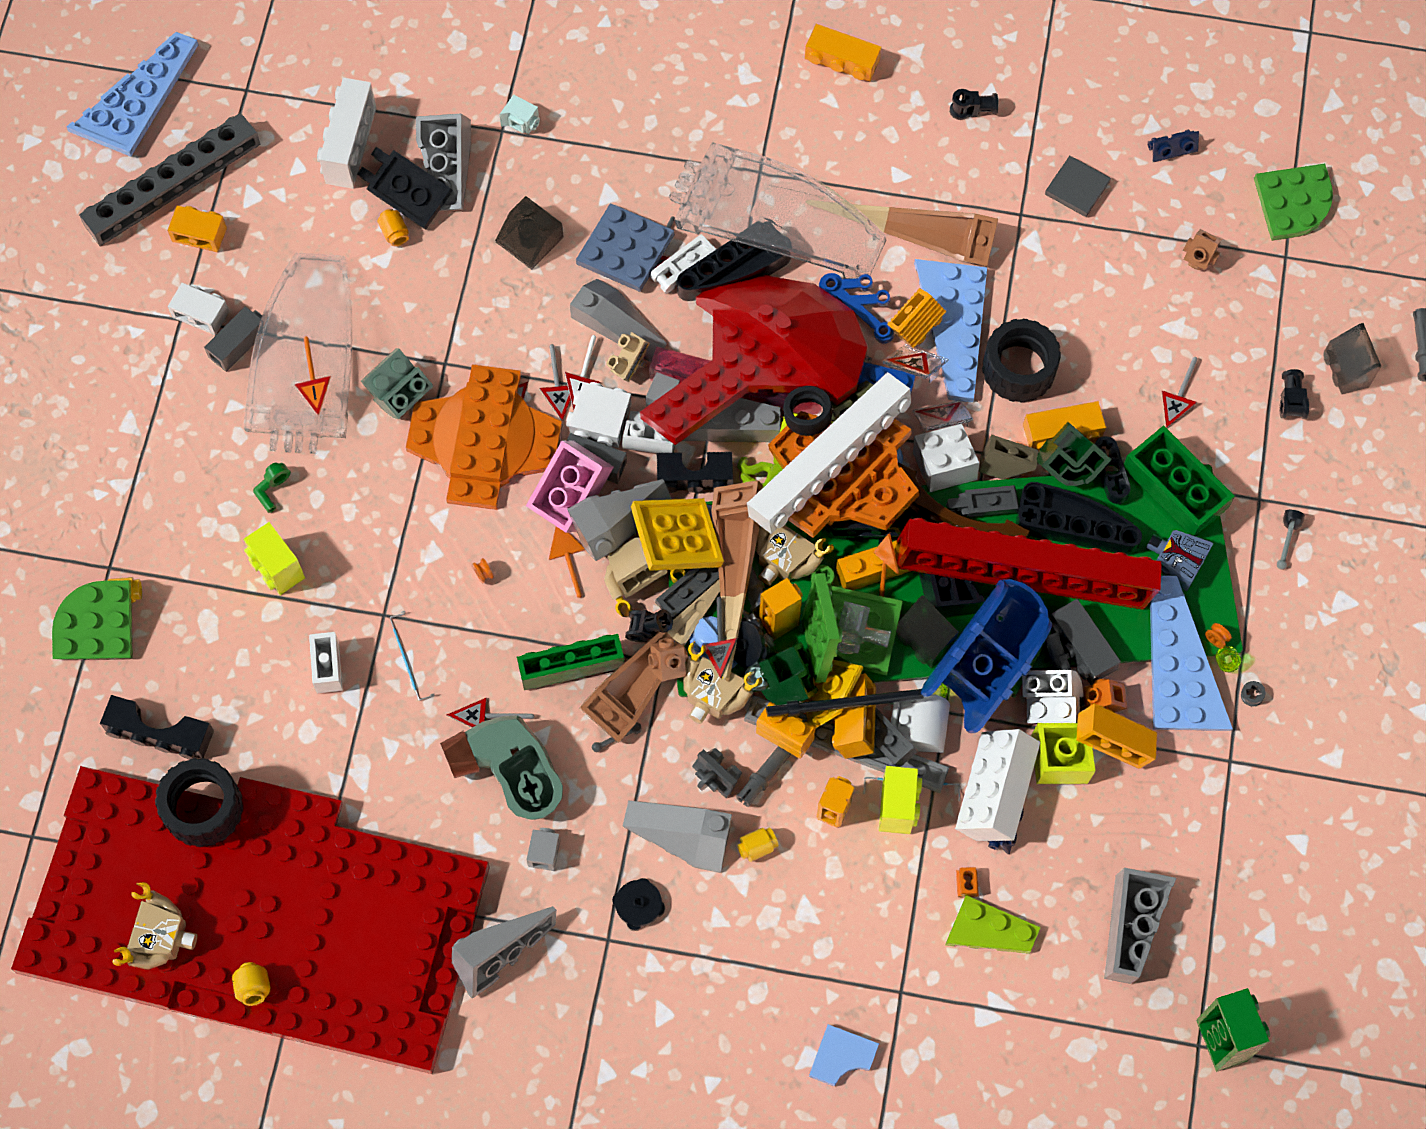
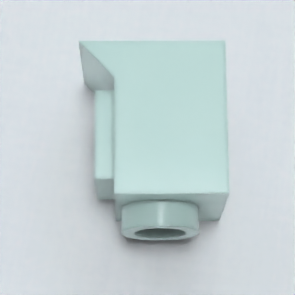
[499,95,540,134]

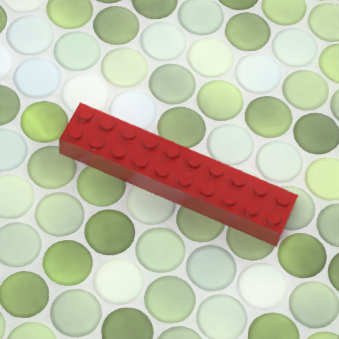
[896,518,1161,610]

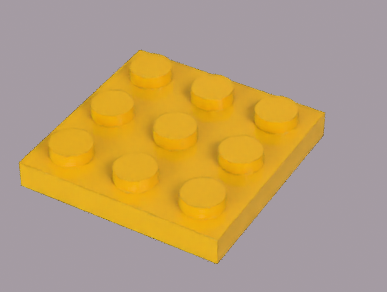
[631,498,724,571]

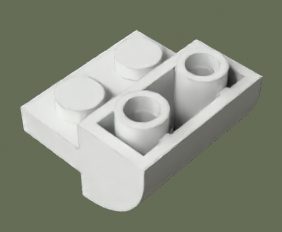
[622,410,675,453]
[1022,670,1083,723]
[891,694,950,753]

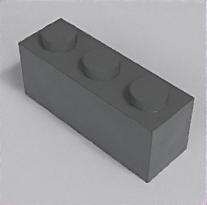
[1050,599,1121,685]

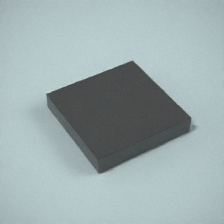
[1045,155,1111,217]

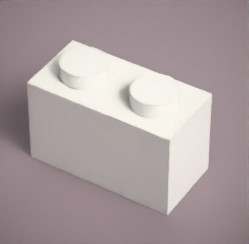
[168,283,229,336]
[309,632,343,694]

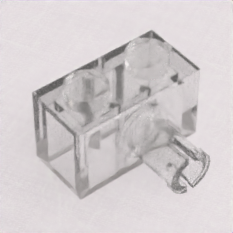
[837,601,891,654]

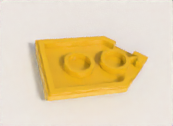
[802,660,864,729]

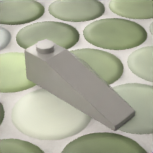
[416,113,471,211]
[570,279,667,364]
[567,479,672,561]
[623,800,732,873]
[452,906,557,999]

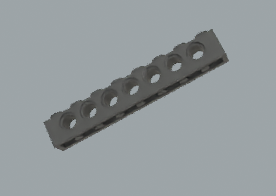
[79,113,261,246]

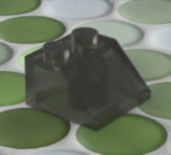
[495,196,564,270]
[1323,323,1381,395]
[896,595,959,668]

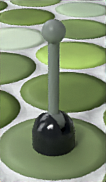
[1277,509,1305,570]

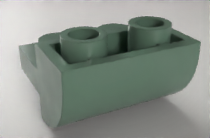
[361,348,433,419]

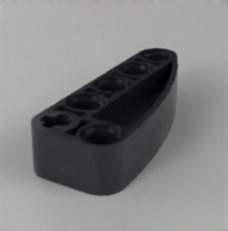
[677,219,792,301]
[1016,482,1142,555]

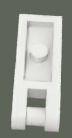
[650,234,716,294]

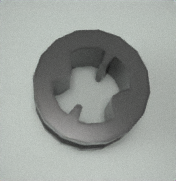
[1241,681,1266,707]

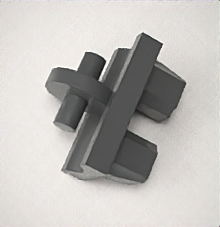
[692,748,742,798]

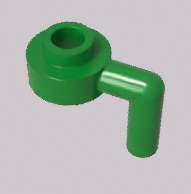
[253,462,291,513]

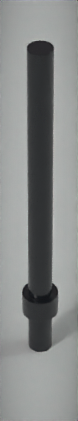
[766,689,924,717]

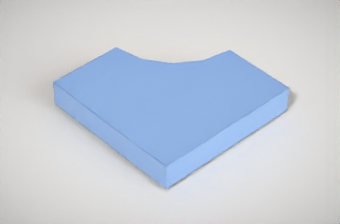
[809,1024,879,1087]

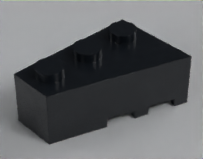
[919,572,985,618]

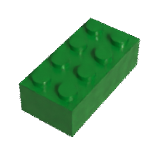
[1124,425,1235,536]
[1196,988,1270,1072]

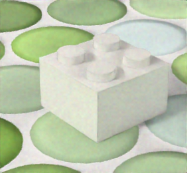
[913,424,979,492]

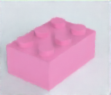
[526,441,614,533]

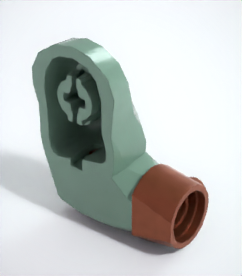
[440,715,563,820]

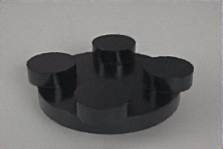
[734,619,770,668]
[612,878,665,931]

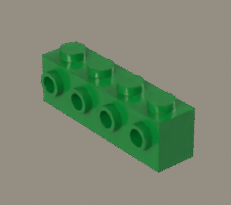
[517,634,624,691]

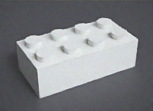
[317,77,377,189]
[955,729,1040,841]

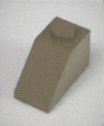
[979,434,1038,479]

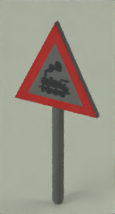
[705,596,738,679]

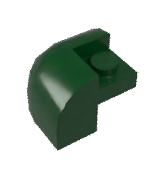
[1037,422,1112,486]
[758,642,818,705]

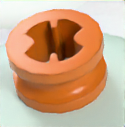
[472,558,494,584]
[1205,623,1232,649]

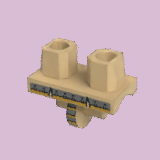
[606,332,650,382]

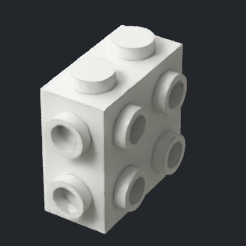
[566,382,632,448]

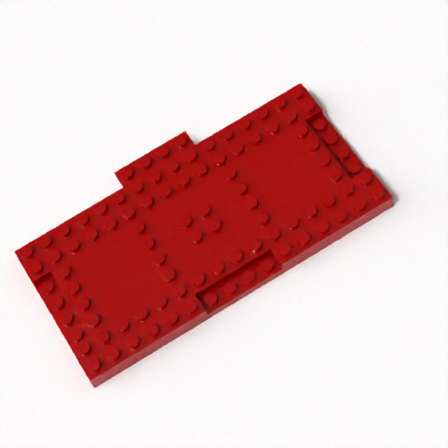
[11,766,490,1074]

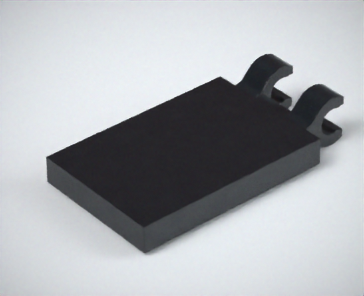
[357,147,453,230]

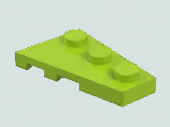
[945,895,1040,954]

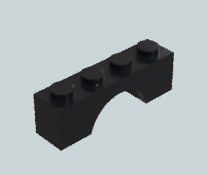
[100,695,214,760]

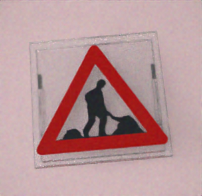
[883,344,949,383]
[913,400,973,433]

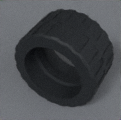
[982,318,1061,402]
[155,758,244,847]

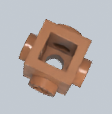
[1183,229,1222,270]
[648,638,688,681]

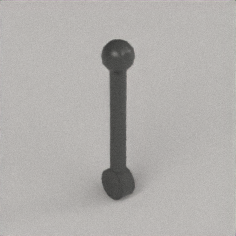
[592,722,641,752]

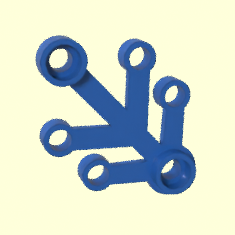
[819,273,894,344]

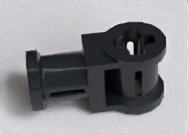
[949,89,998,120]
[1279,369,1309,419]
[625,609,673,643]

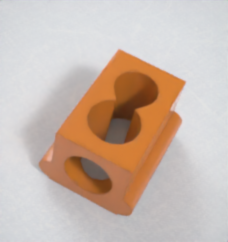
[956,867,979,898]

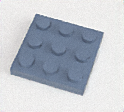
[576,203,674,292]

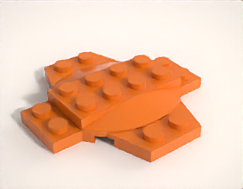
[406,364,562,510]
[768,411,919,538]

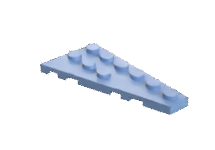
[66,32,198,157]
[914,259,987,403]
[1150,576,1233,731]

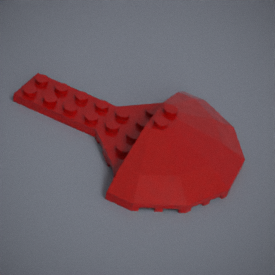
[640,275,868,445]

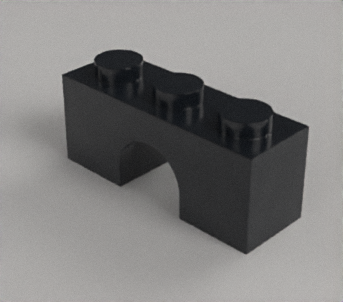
[657,452,733,493]

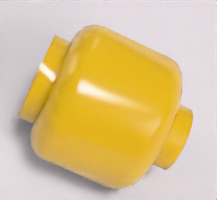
[232,962,270,1006]

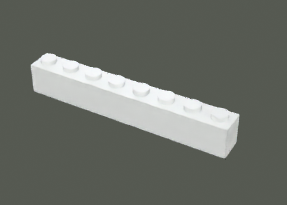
[747,372,911,534]

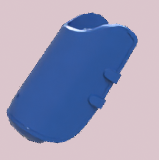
[921,579,1052,733]

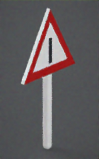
[565,335,601,411]

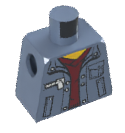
[1146,530,1213,591]

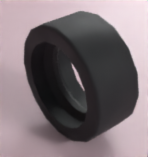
[783,386,832,436]

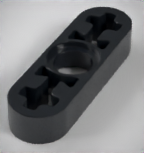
[1095,436,1130,504]

